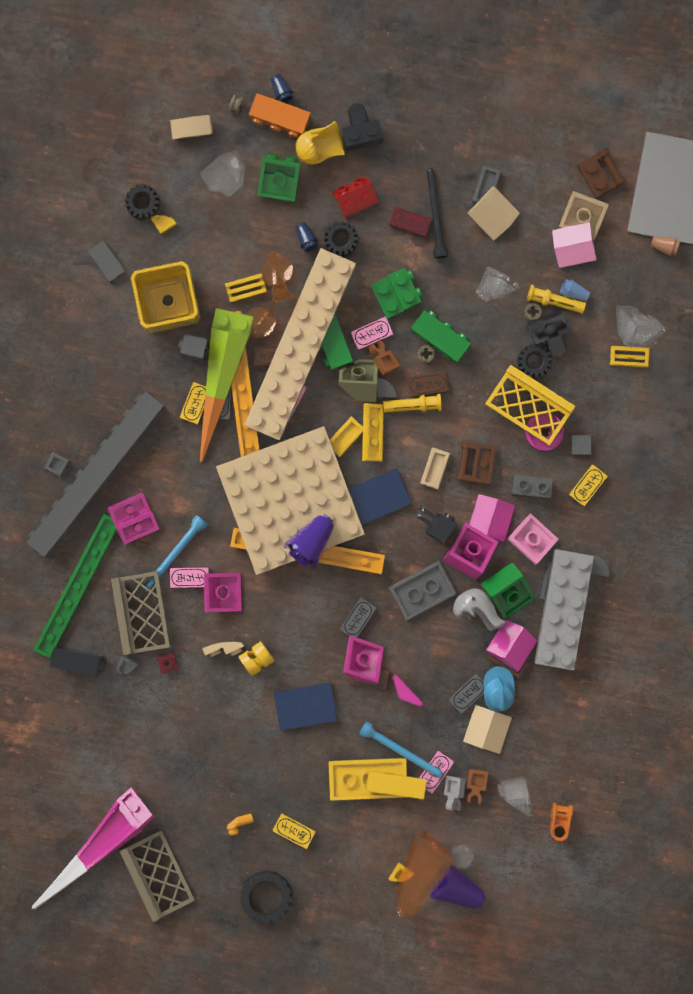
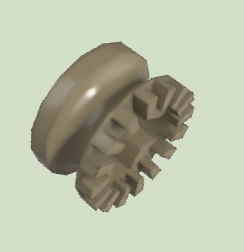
[229,95,243,114]
[524,303,542,321]
[417,345,435,363]

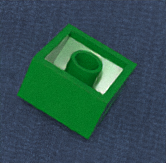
[481,562,536,620]

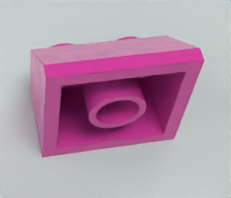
[443,523,498,580]

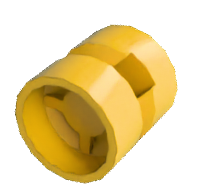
[238,641,274,677]

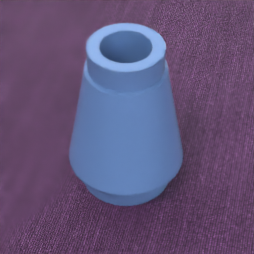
[560,279,590,302]

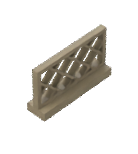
[111,571,170,655]
[119,830,195,922]

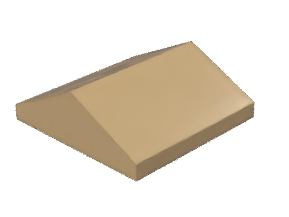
[467,186,520,240]
[559,191,609,240]
[463,705,512,754]

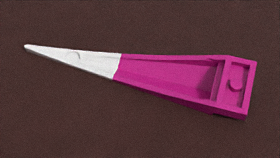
[32,787,155,909]

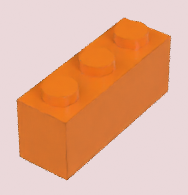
[249,93,311,138]

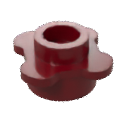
[157,653,178,674]

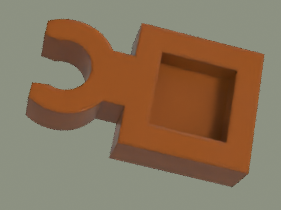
[369,340,400,375]
[466,768,489,804]

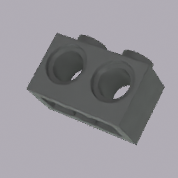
[178,334,210,363]
[511,474,553,499]

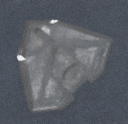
[200,150,245,197]
[475,266,521,301]
[616,305,666,347]
[498,776,532,817]

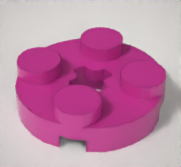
[525,413,564,451]

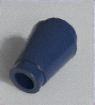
[271,74,293,103]
[295,222,318,252]

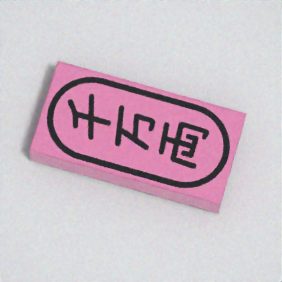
[351,317,393,350]
[170,568,209,588]
[419,751,454,793]

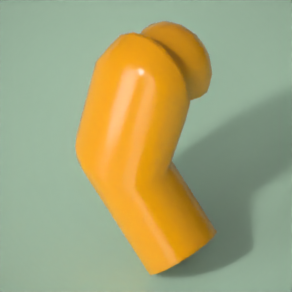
[227,813,253,836]

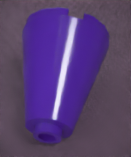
[283,514,334,569]
[430,862,486,909]

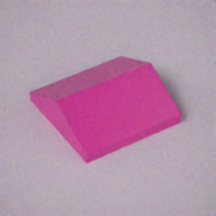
[469,494,515,542]
[204,573,242,612]
[486,619,538,672]
[343,636,384,684]
[393,674,423,706]

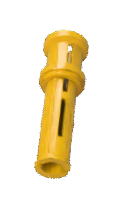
[527,285,586,314]
[383,394,442,413]

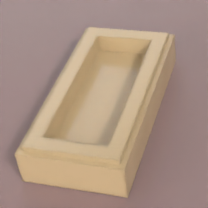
[420,447,450,490]

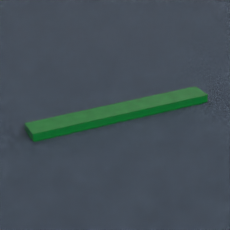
[33,514,117,659]

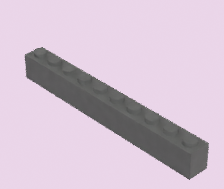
[27,391,165,558]

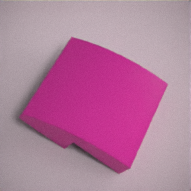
[107,493,159,545]

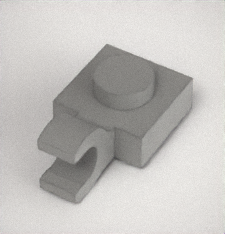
[444,776,466,811]

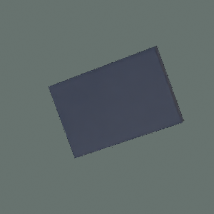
[348,468,411,525]
[274,683,337,730]

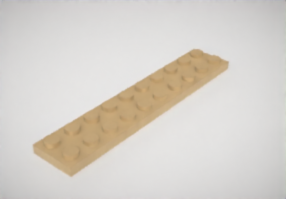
[244,248,356,440]

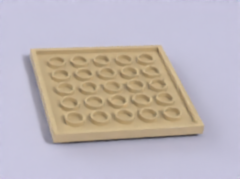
[216,426,364,575]

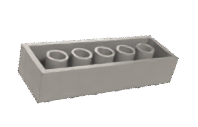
[534,549,594,670]

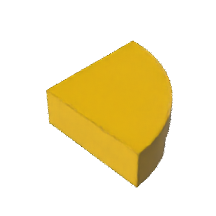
[151,215,177,235]
[388,863,415,882]

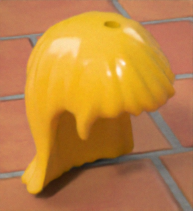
[296,121,345,165]

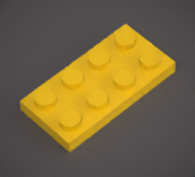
[329,758,407,800]

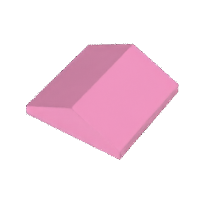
[552,223,597,268]
[508,513,558,565]

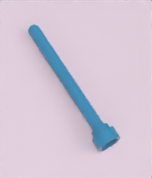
[143,515,208,592]
[359,721,443,777]

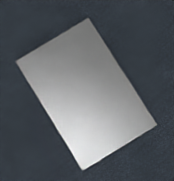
[627,132,693,245]

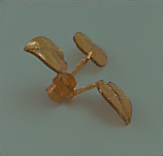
[247,250,301,338]

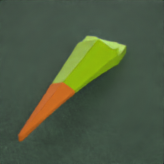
[200,308,254,463]

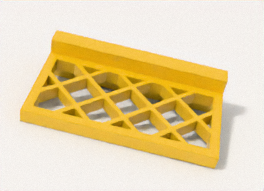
[485,365,575,446]

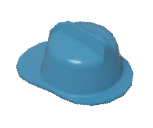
[483,666,515,712]

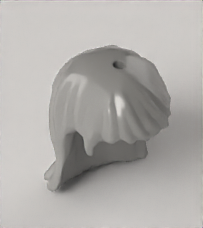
[453,588,505,631]

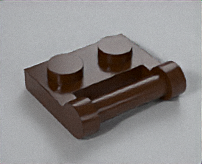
[577,148,626,199]
[456,441,496,484]

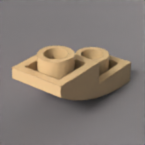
[170,115,213,140]
[202,642,244,657]

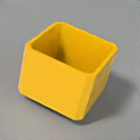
[131,261,201,333]

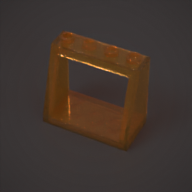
[394,828,454,919]

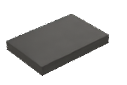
[388,561,457,621]

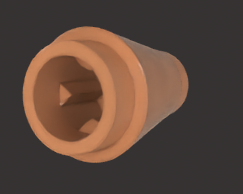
[651,236,680,256]

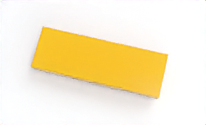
[362,403,384,462]
[366,771,426,799]

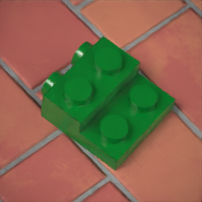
[257,153,301,202]
[370,268,423,320]

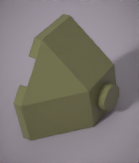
[338,359,378,402]

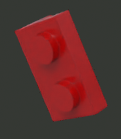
[333,177,379,218]

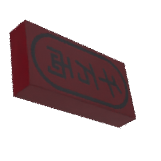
[389,206,431,237]

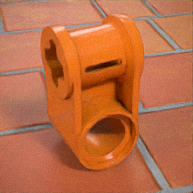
[549,802,573,841]

